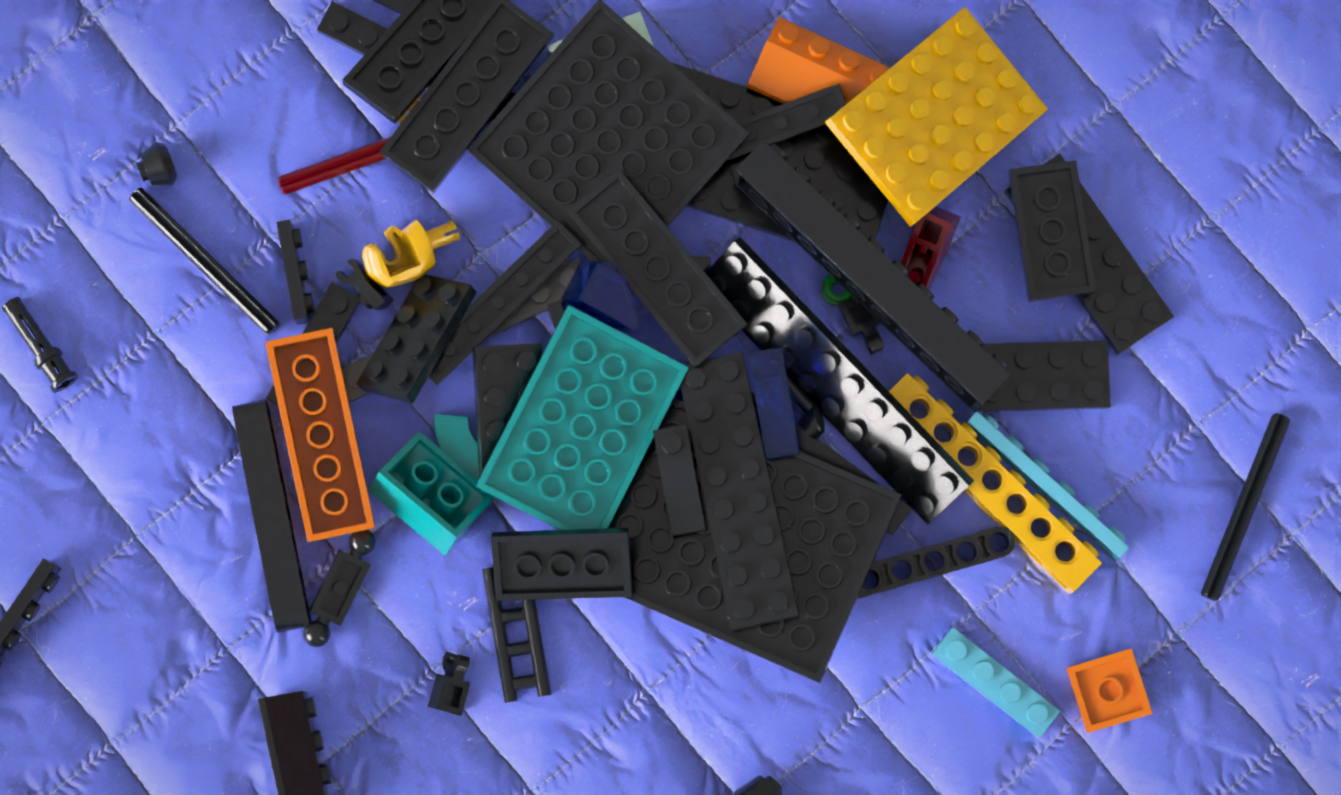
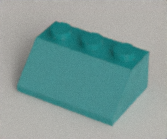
[368,431,495,556]

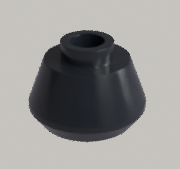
[137,142,178,186]

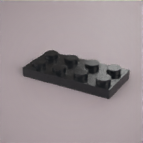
[1008,160,1097,302]
[356,274,477,404]
[976,341,1111,412]
[472,343,542,478]
[491,528,633,601]

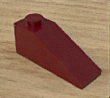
[901,206,961,289]

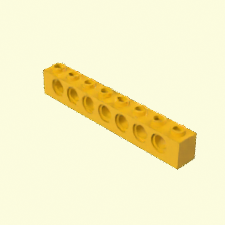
[889,373,1102,594]

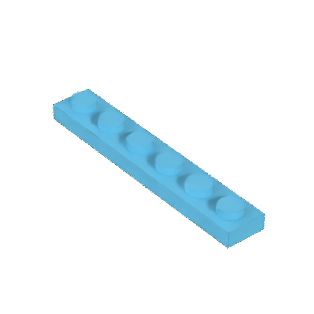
[967,412,1129,560]

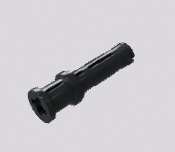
[2,297,78,393]

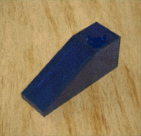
[748,347,800,459]

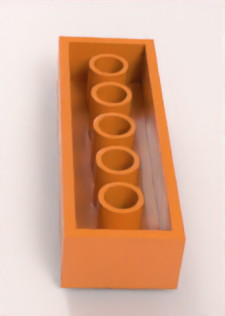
[265,328,375,542]

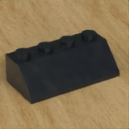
[258,691,332,795]

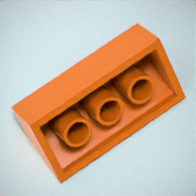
[746,17,890,104]

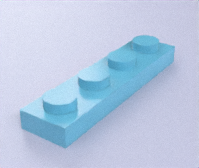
[931,627,1061,738]

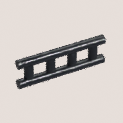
[482,567,551,703]

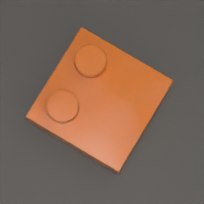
[1066,648,1153,733]

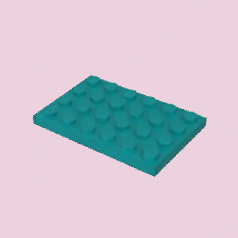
[475,305,689,530]

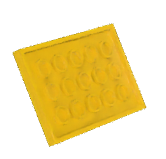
[825,7,1048,227]

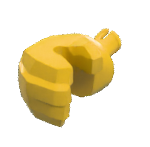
[362,220,460,288]

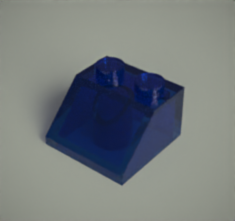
[561,260,640,331]

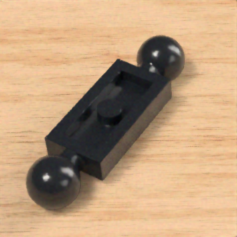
[303,530,376,647]

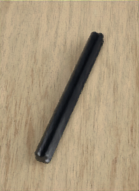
[129,188,279,335]
[1201,413,1290,601]

